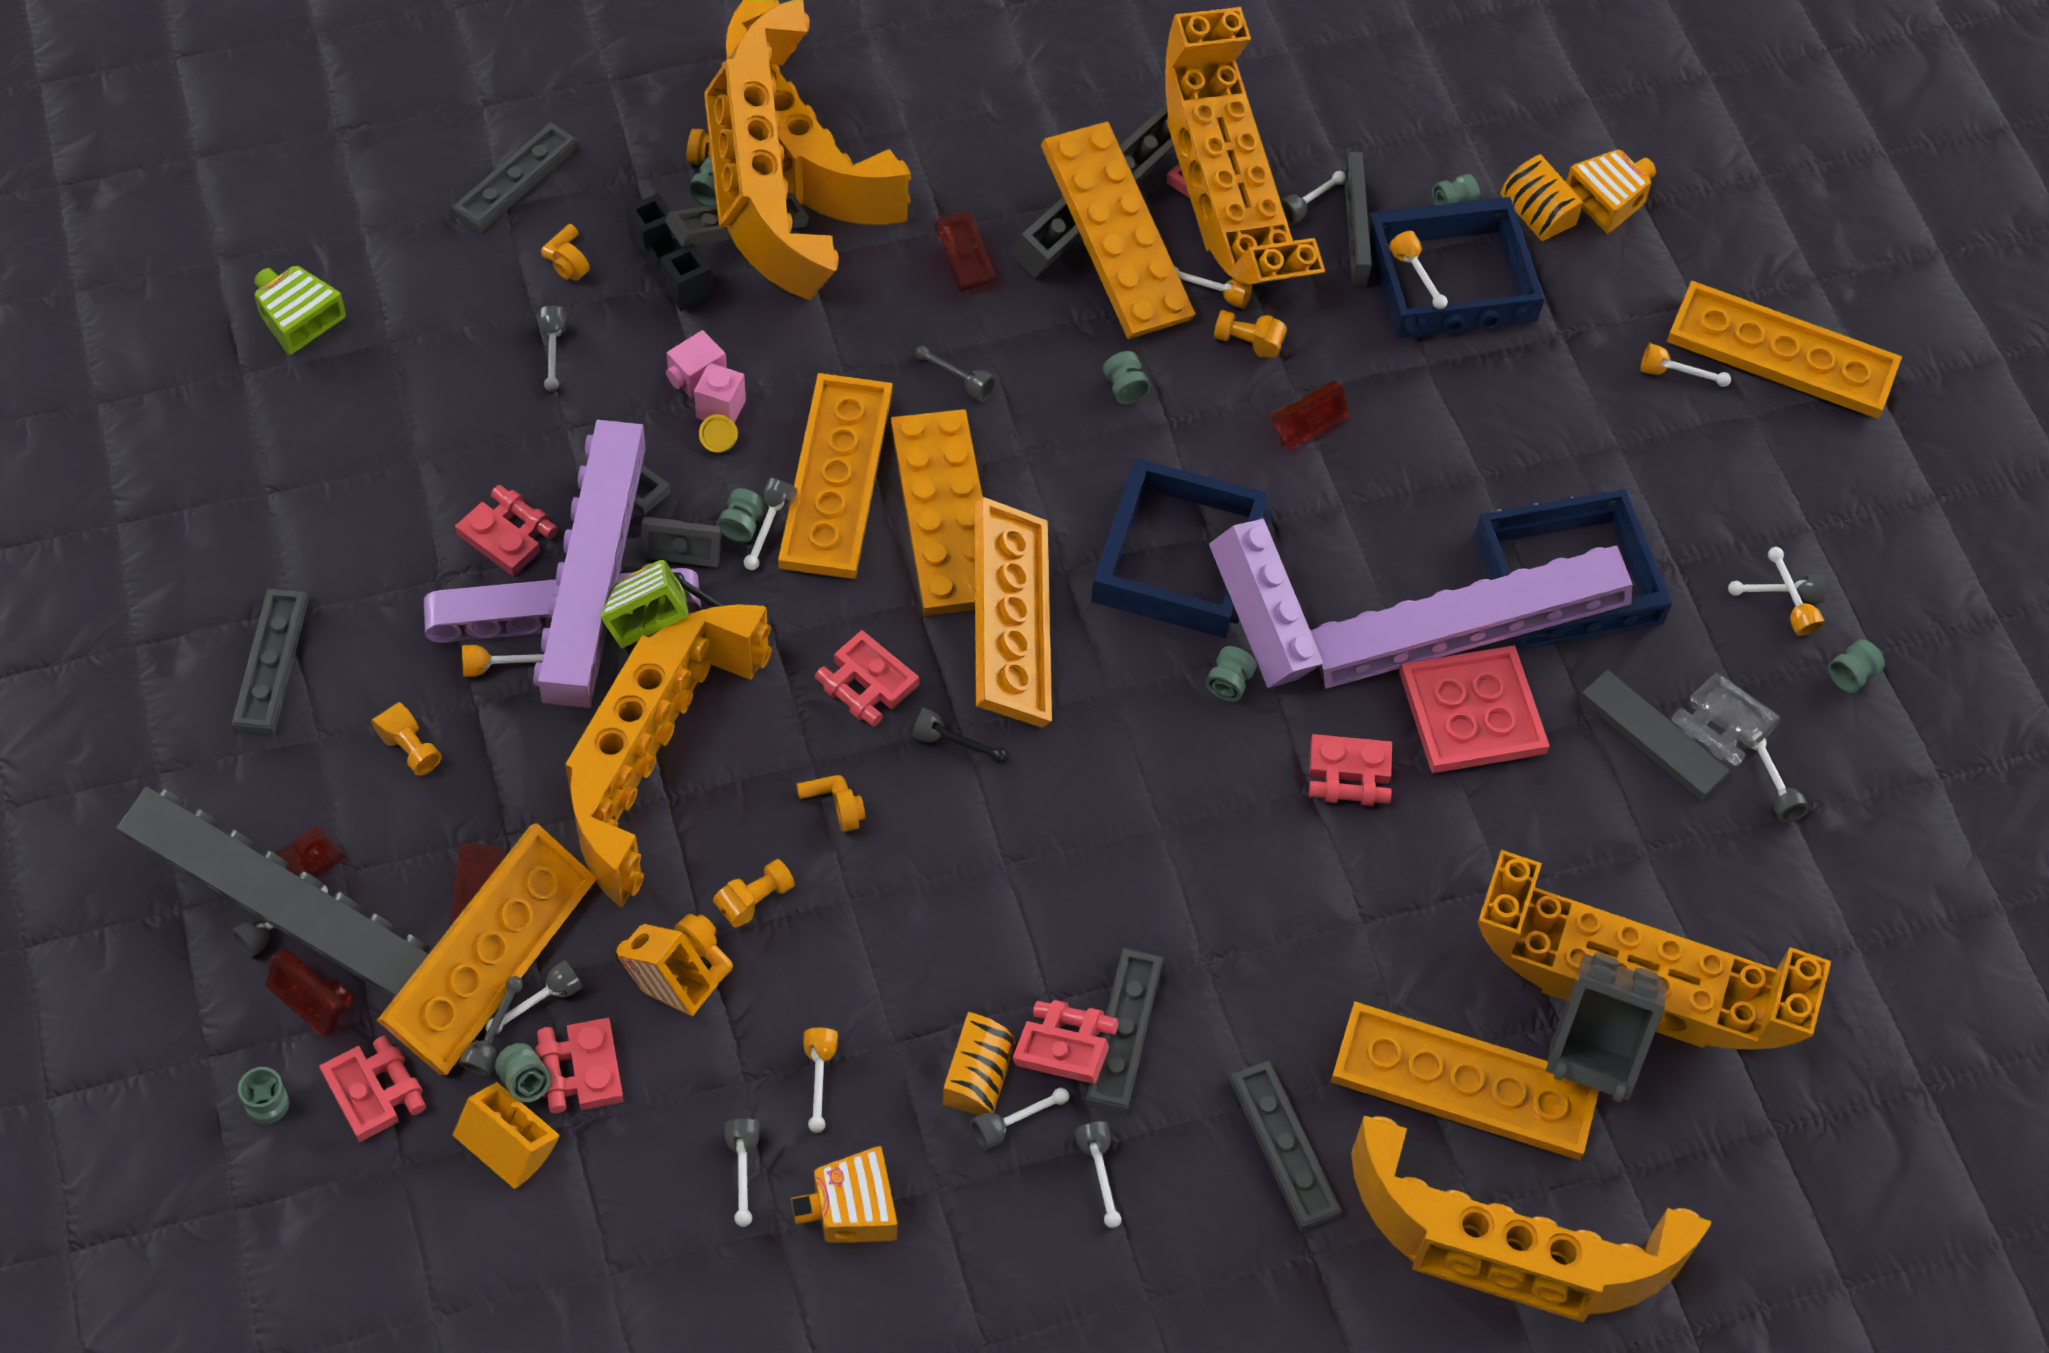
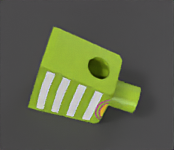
[254,266,346,356]
[600,560,688,648]

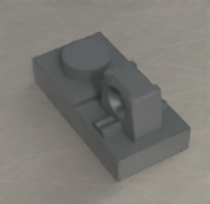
[640,517,722,567]

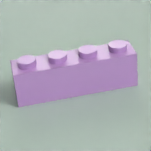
[1209,518,1323,688]

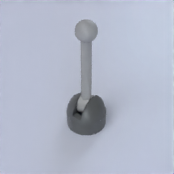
[538,306,568,392]

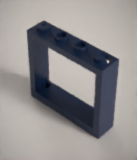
[1368,197,1545,338]
[1091,458,1272,638]
[1474,489,1672,651]

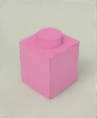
[666,330,727,399]
[694,362,746,423]

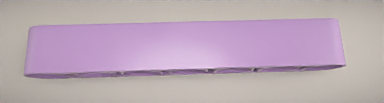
[423,568,701,643]

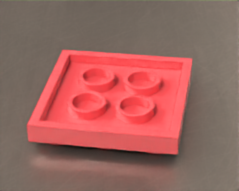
[1399,645,1550,774]

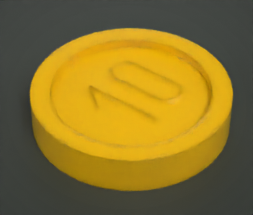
[699,414,738,453]

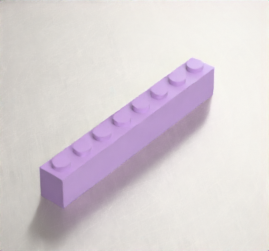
[533,420,646,708]
[1310,545,1633,689]

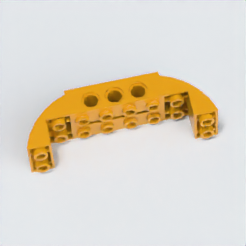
[704,0,839,300]
[722,0,911,225]
[1165,7,1326,284]
[565,604,772,908]
[1478,850,1831,1050]
[1351,1116,1711,1323]

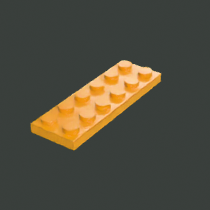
[1041,121,1196,339]
[1666,280,1902,419]
[778,373,893,579]
[891,409,982,616]
[975,497,1052,728]
[377,823,597,1076]
[1330,1001,1599,1161]

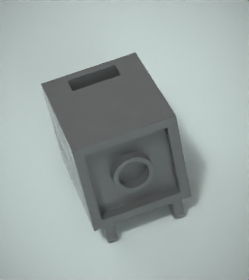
[1546,953,1666,1103]

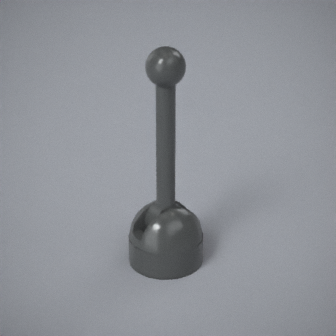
[915,345,997,403]
[459,976,523,1077]

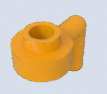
[541,224,590,281]
[796,775,865,832]
[674,914,733,983]

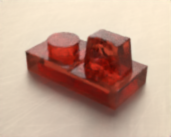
[934,210,996,292]
[1270,381,1349,450]
[274,825,343,878]
[449,843,505,927]
[265,948,353,1037]

